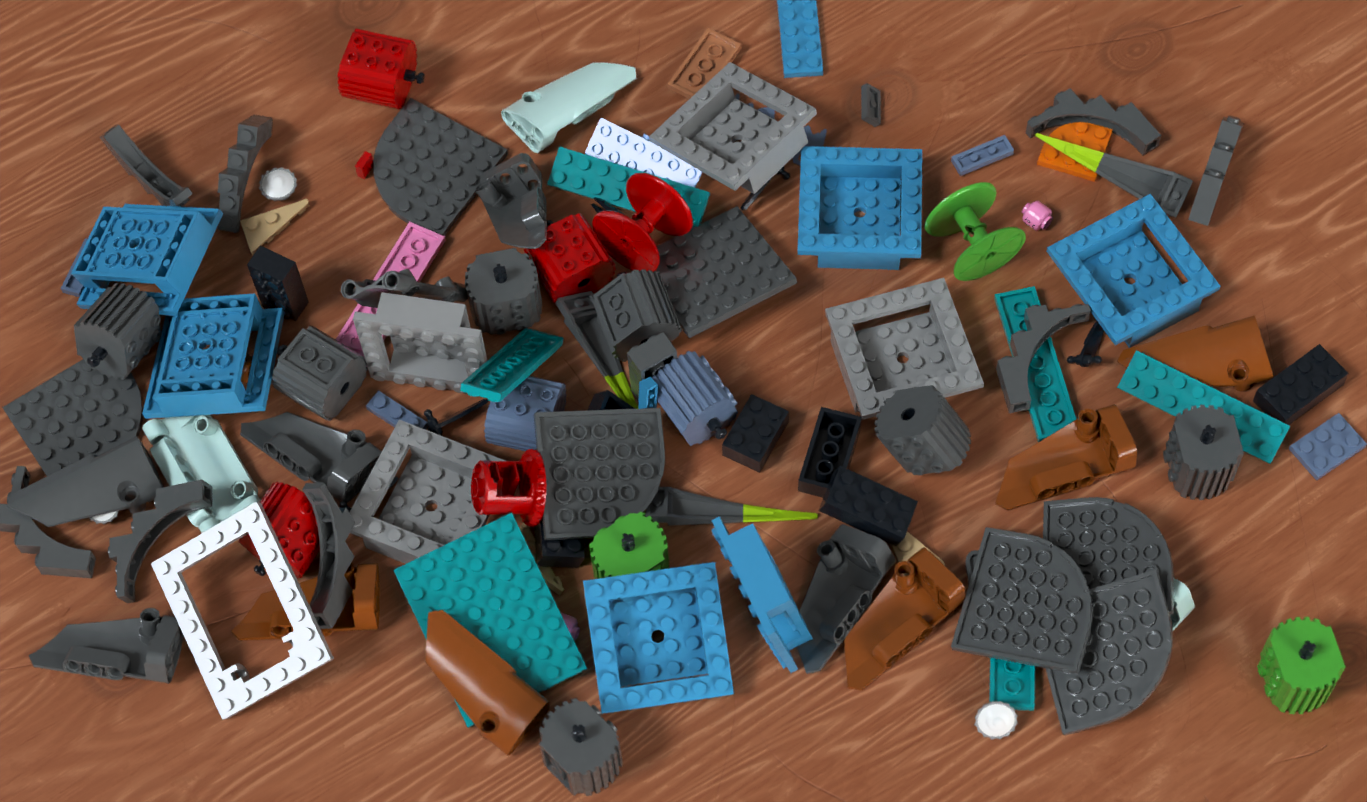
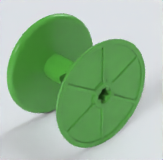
[925,182,1026,281]

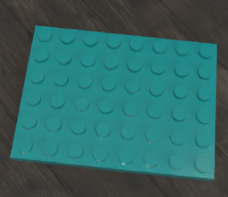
[394,512,587,728]

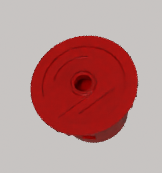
[471,449,547,527]

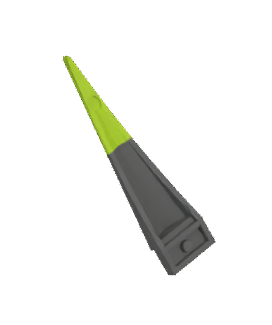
[1035,133,1193,218]
[556,291,638,409]
[646,487,818,526]

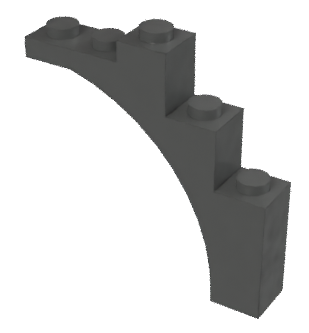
[1026,88,1161,155]
[218,114,273,233]
[1188,115,1244,226]
[100,125,193,207]
[996,304,1091,413]
[0,466,96,578]
[108,480,212,604]
[302,482,355,629]

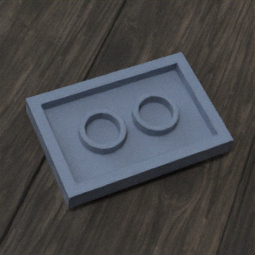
[1289,413,1367,481]

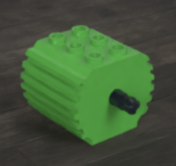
[589,512,670,579]
[1257,617,1346,714]

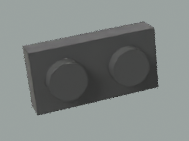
[861,83,881,127]

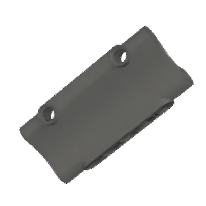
[341,269,468,308]

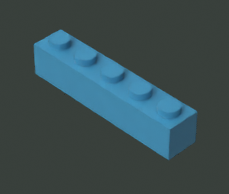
[638,377,658,409]

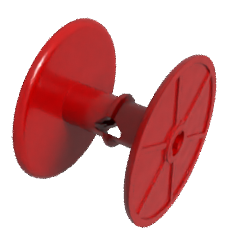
[592,173,693,272]

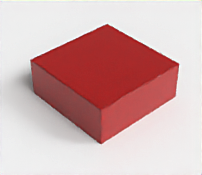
[355,151,373,180]

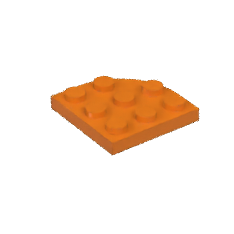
[1037,122,1113,182]

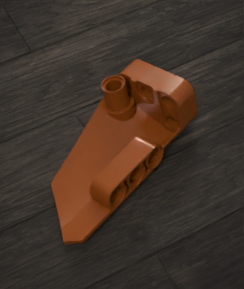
[1117,315,1274,392]
[995,404,1137,510]
[844,547,966,690]
[231,562,380,640]
[426,610,550,756]

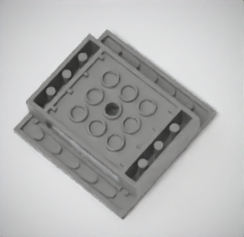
[649,62,817,194]
[825,278,984,420]
[353,292,487,393]
[349,420,506,564]

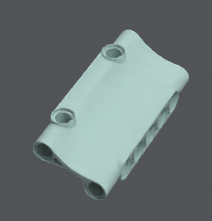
[142,415,261,533]

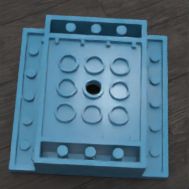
[798,146,922,270]
[1046,194,1221,348]
[71,204,223,316]
[142,293,285,419]
[711,516,813,673]
[583,562,734,714]

